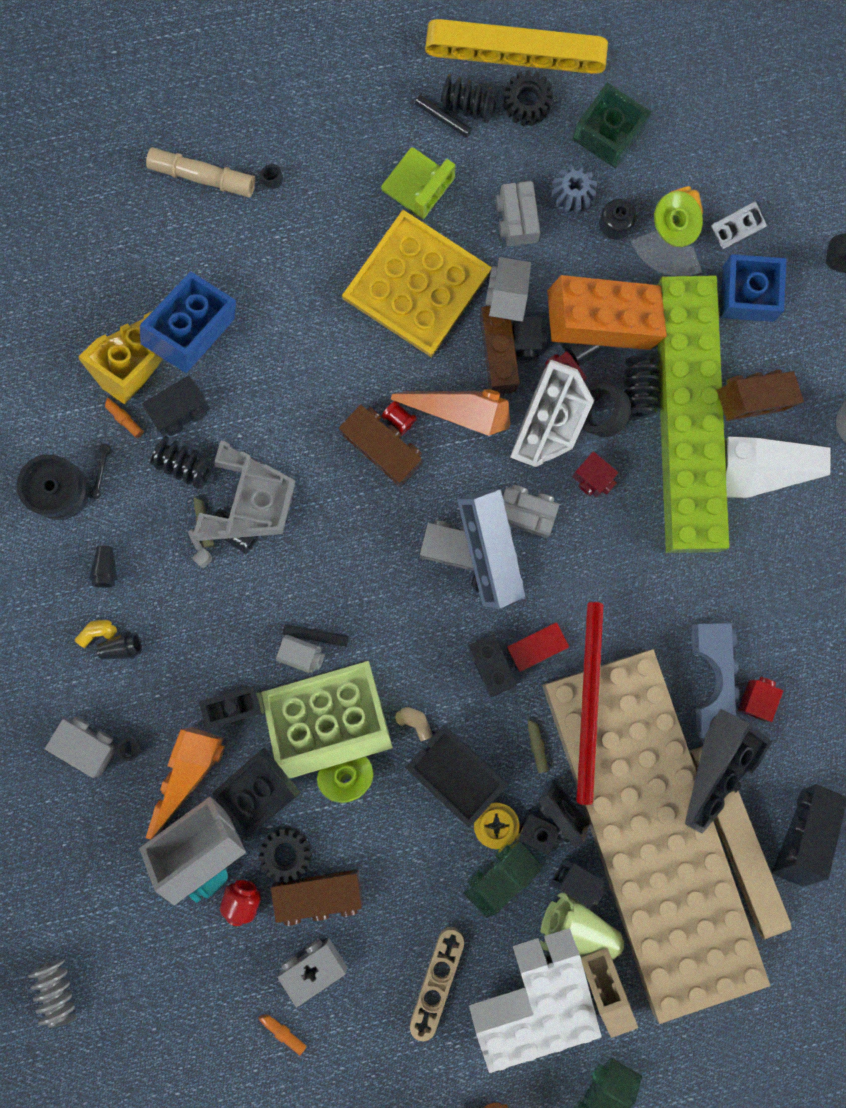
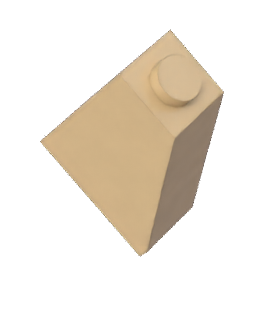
[581,948,638,1038]

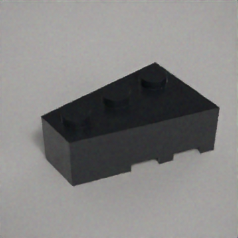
[772,784,846,887]

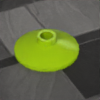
[654,191,703,247]
[317,756,373,803]

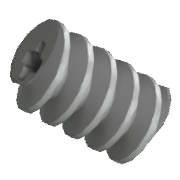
[28,959,77,1028]

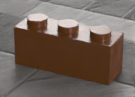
[480,306,520,394]
[717,369,804,421]
[338,404,422,488]
[271,869,363,926]

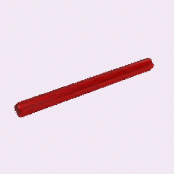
[577,602,604,805]

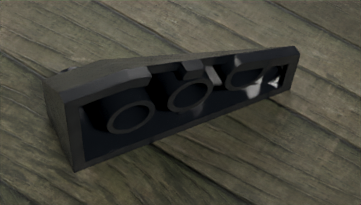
[685,709,773,834]

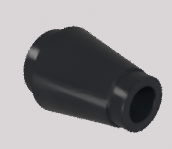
[89,546,118,588]
[97,631,142,660]

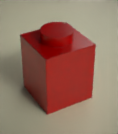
[737,677,784,722]

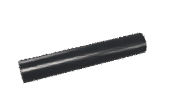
[415,95,472,138]
[283,624,349,647]

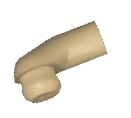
[395,707,433,741]

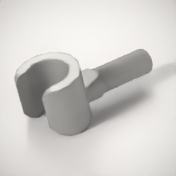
[188,529,212,568]

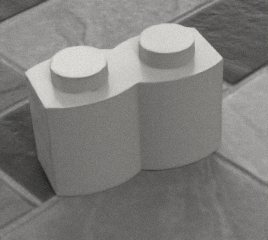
[276,634,325,673]

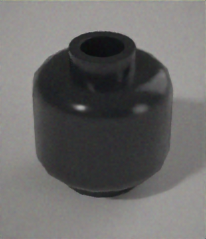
[599,199,637,240]

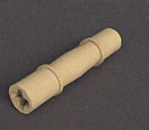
[146,147,255,198]

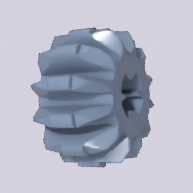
[551,165,597,214]

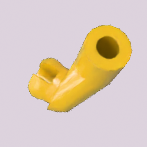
[74,620,117,648]

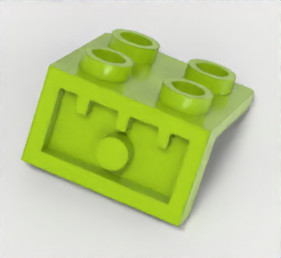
[381,147,456,219]

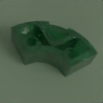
[463,841,543,918]
[574,1058,642,1108]

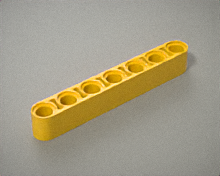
[425,19,608,74]

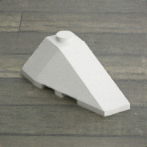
[724,437,830,498]

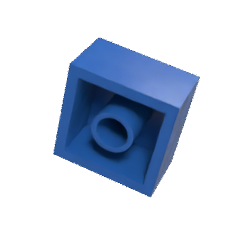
[720,254,786,322]

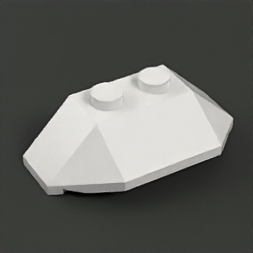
[510,360,594,467]

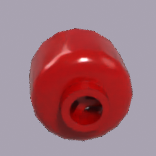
[220,880,261,926]

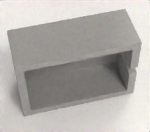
[139,797,246,905]

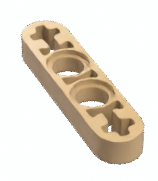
[410,927,464,1041]

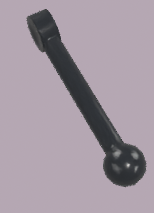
[90,444,112,499]

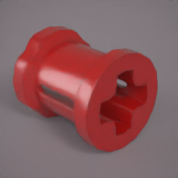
[381,401,417,436]

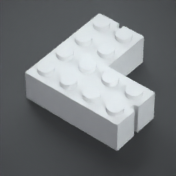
[469,928,601,1073]

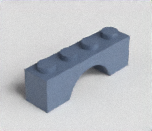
[691,623,740,738]

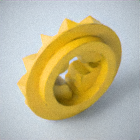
[474,802,519,849]

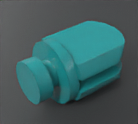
[189,868,228,903]

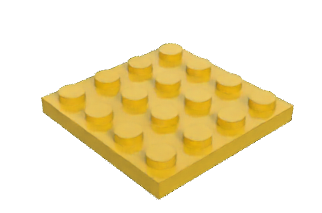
[342,210,492,358]

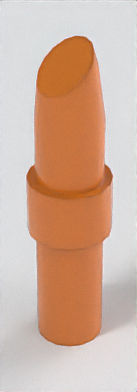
[105,398,144,438]
[258,1014,307,1056]

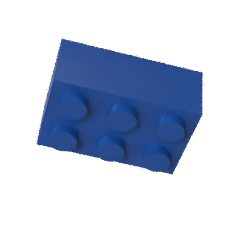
[140,271,236,373]

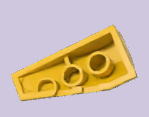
[79,311,163,404]

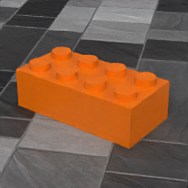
[547,275,667,350]

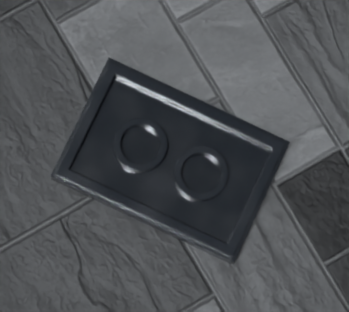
[212,747,301,837]

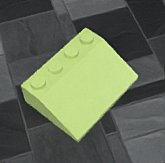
[261,661,393,778]

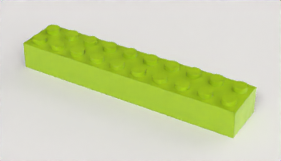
[657,276,729,553]

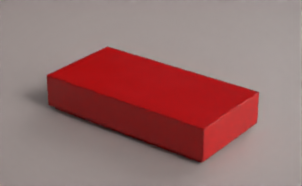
[507,622,569,672]

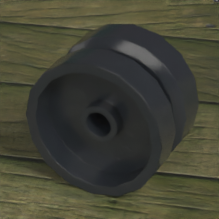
[17,454,89,520]

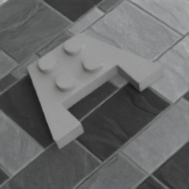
[193,441,295,541]

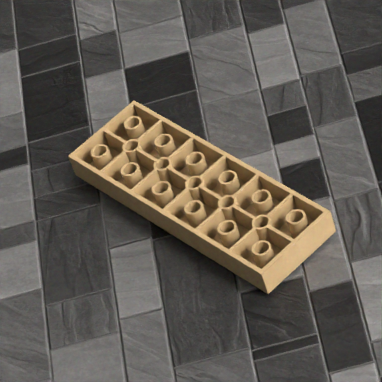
[542,649,770,1024]

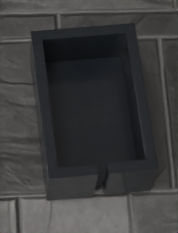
[405,725,508,828]

